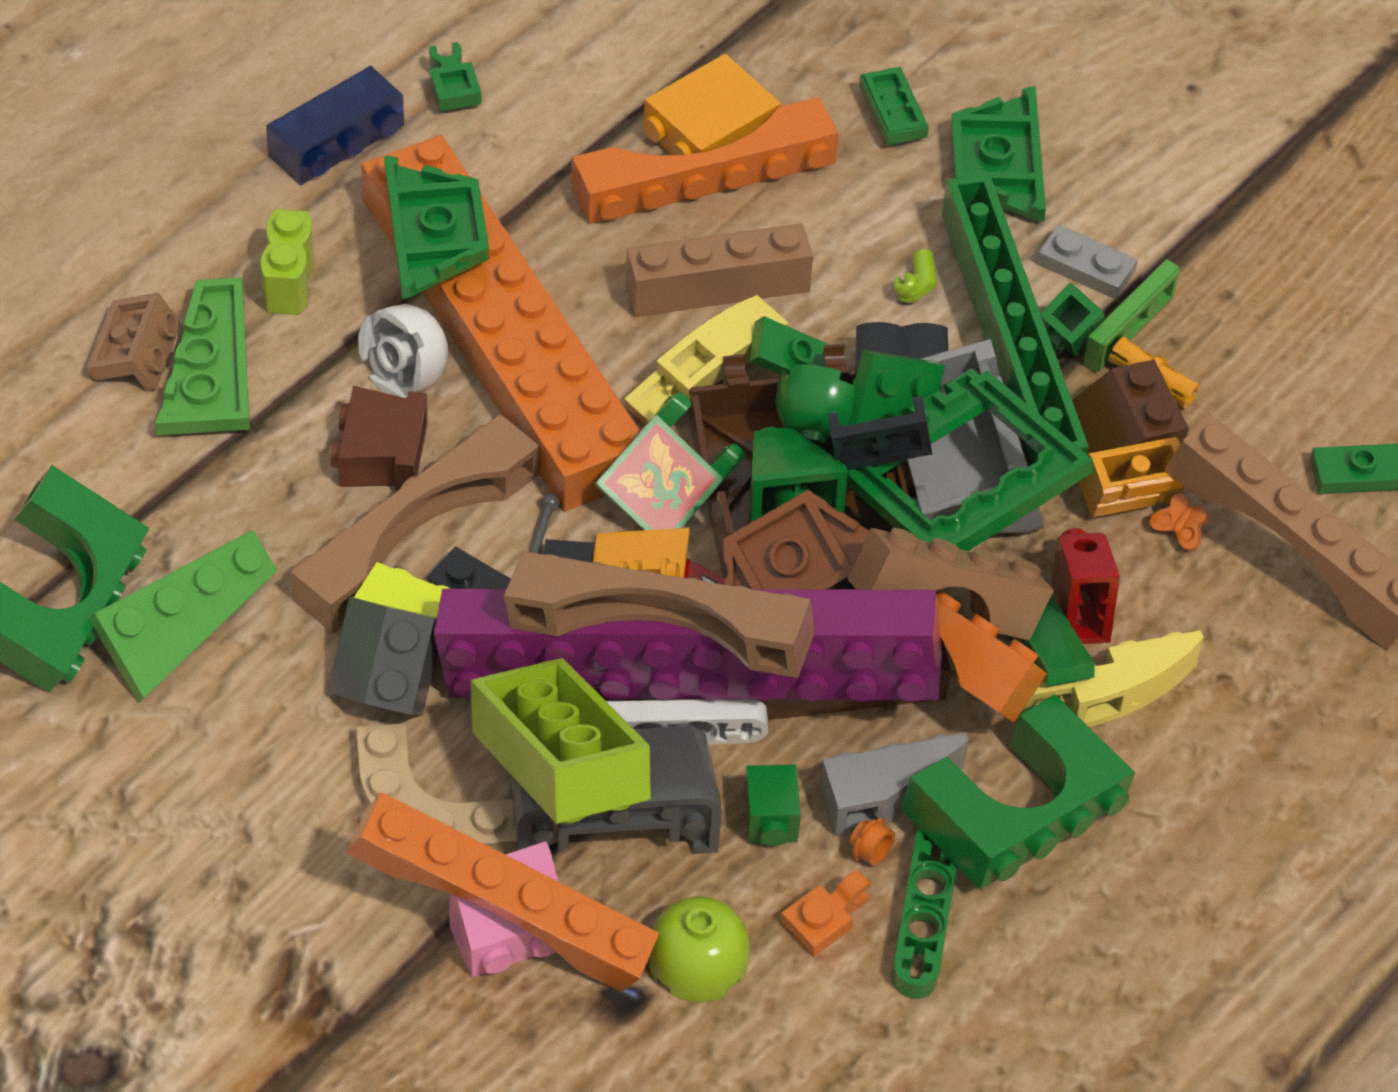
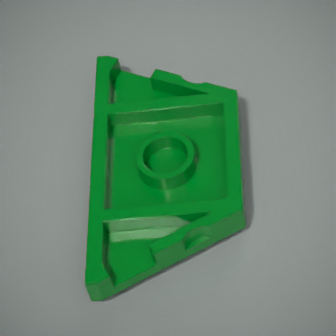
[950,86,1046,221]
[384,156,489,299]

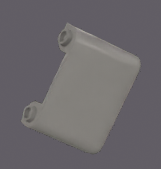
[908,339,1044,533]

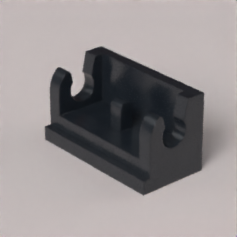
[828,396,933,470]

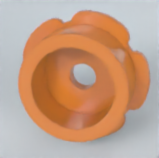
[850,818,895,866]

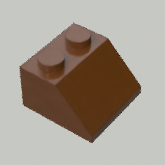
[1072,359,1189,455]

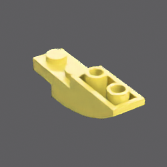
[624,295,789,425]
[1020,630,1204,727]

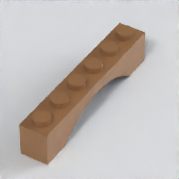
[1164,413,1398,651]
[291,414,540,634]
[504,551,815,678]

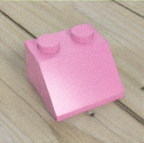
[449,841,558,977]

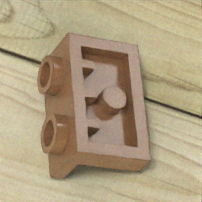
[86,293,180,391]

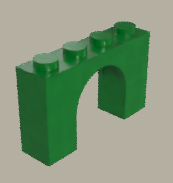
[0,465,150,693]
[901,694,1135,890]

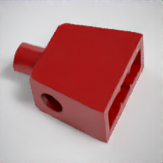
[1052,528,1120,644]

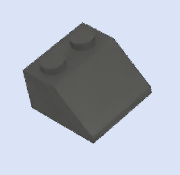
[327,597,438,715]

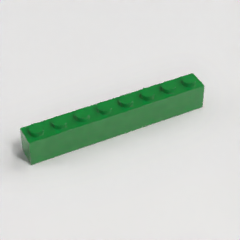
[942,174,1089,466]

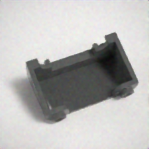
[510,724,722,854]

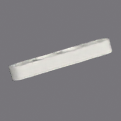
[606,699,769,745]

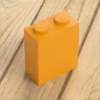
[643,54,781,155]

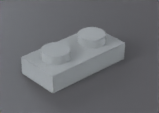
[1037,224,1138,300]

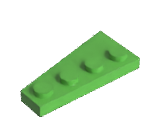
[155,277,250,435]
[89,530,277,703]

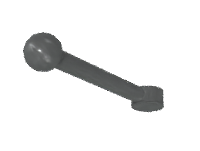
[530,493,560,554]

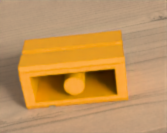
[1079,437,1185,517]

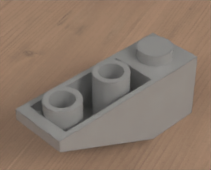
[819,732,969,836]

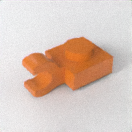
[781,869,871,957]

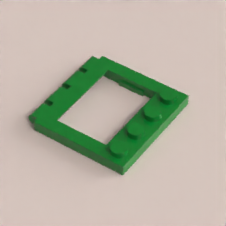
[833,369,1094,551]

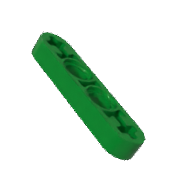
[892,828,957,999]

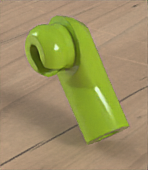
[893,249,937,303]

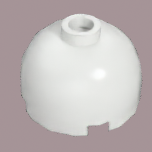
[358,304,448,398]

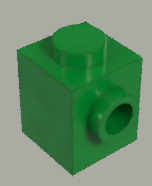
[1040,282,1105,358]

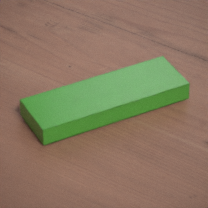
[1083,259,1180,374]

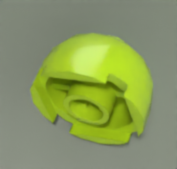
[648,896,750,1003]

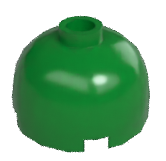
[775,365,856,449]

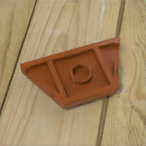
[723,490,869,590]

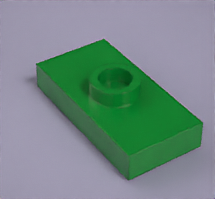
[859,67,929,146]
[749,316,830,375]
[1310,443,1398,494]

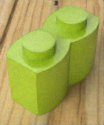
[261,209,314,315]

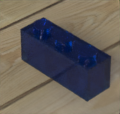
[266,65,404,186]

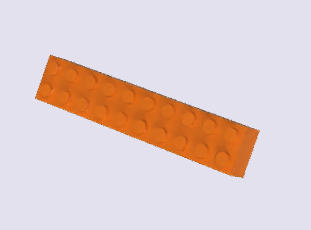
[361,134,640,512]

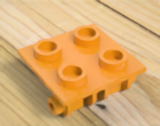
[593,528,690,578]

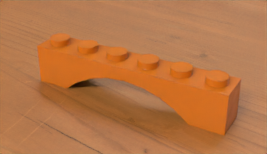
[571,97,838,224]
[835,582,1047,722]
[346,792,659,992]

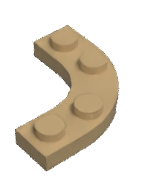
[356,723,516,853]

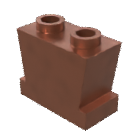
[331,386,428,492]

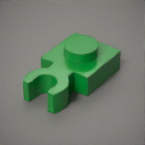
[429,42,482,112]

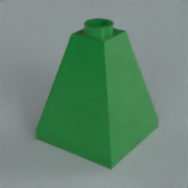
[749,427,848,523]

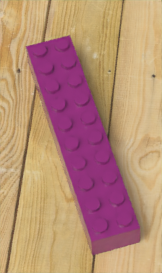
[434,589,942,702]

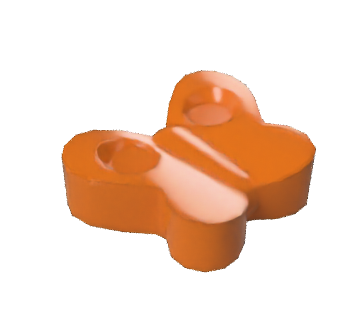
[1150,493,1210,552]

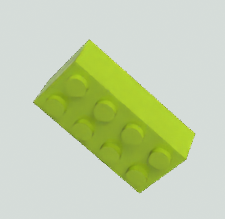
[470,658,651,824]

